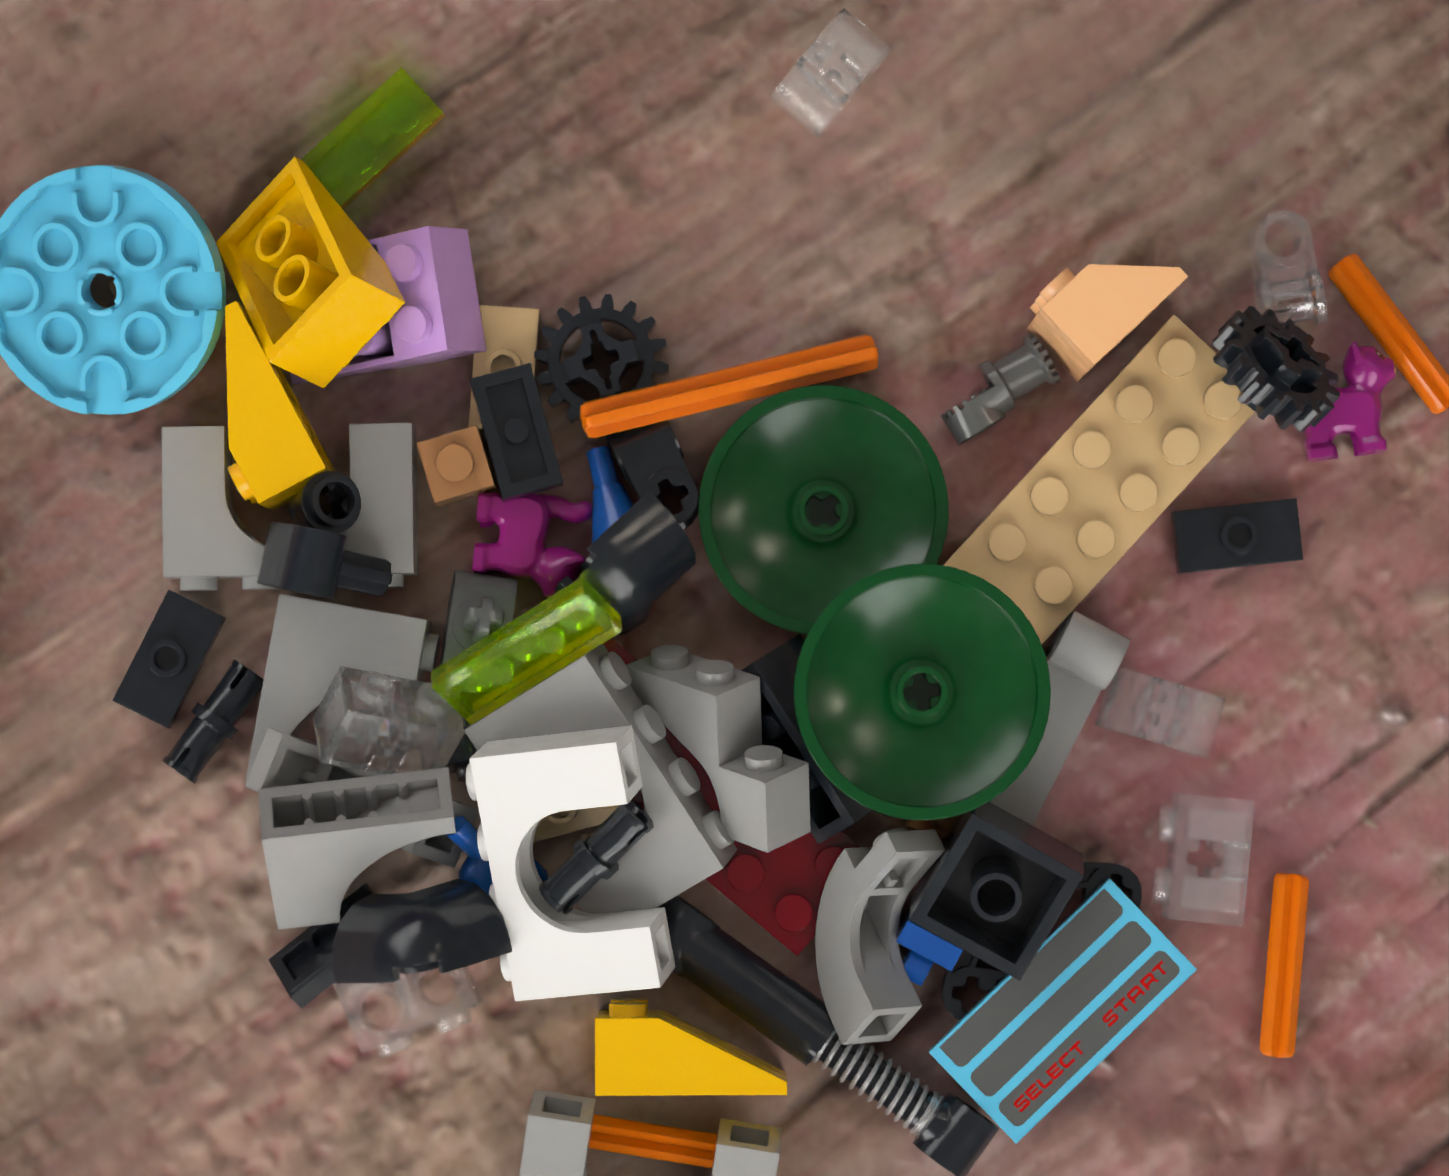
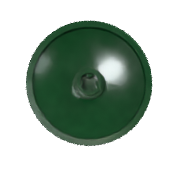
[699,385,949,635]
[794,564,1051,820]

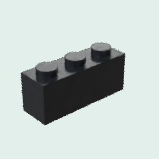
[741,634,873,844]

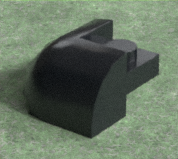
[549,491,696,636]
[333,879,513,984]

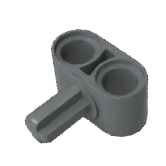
[437,570,517,693]

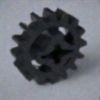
[534,294,669,424]
[1212,306,1340,432]

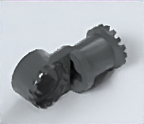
[941,333,1060,445]

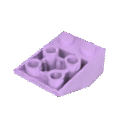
[290,226,486,384]

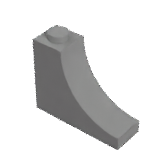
[246,594,440,779]
[258,767,456,930]

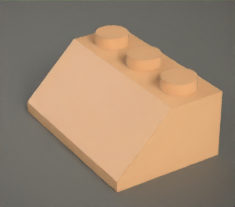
[1027,264,1188,382]

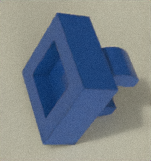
[896,909,963,986]

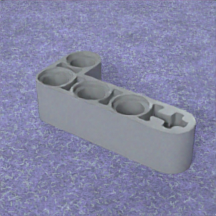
[990,611,1131,825]

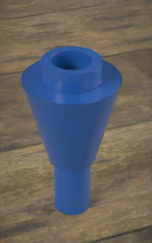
[586,446,634,543]

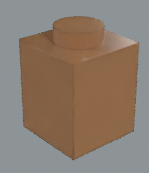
[416,425,499,507]

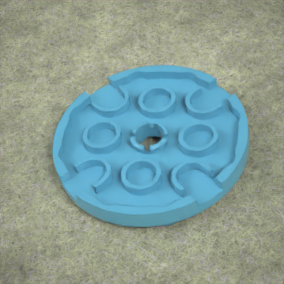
[0,165,226,415]

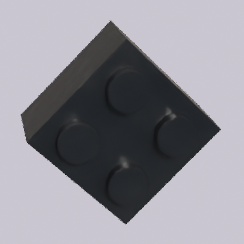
[909,802,1084,981]

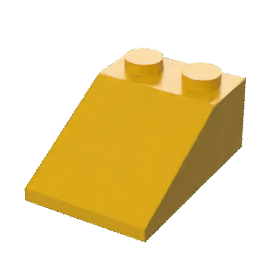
[216,156,405,388]
[225,301,336,511]
[595,998,787,1096]

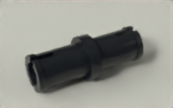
[162,659,264,783]
[539,801,654,915]

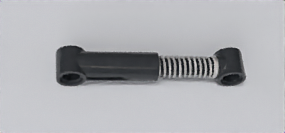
[658,895,1000,1176]

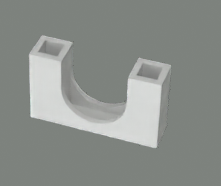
[466,725,675,1001]

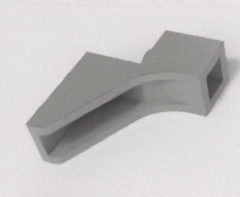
[626,645,811,853]

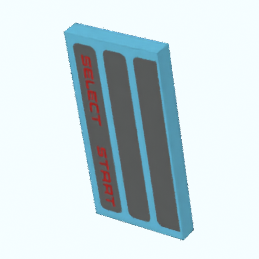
[928,878,1197,1144]

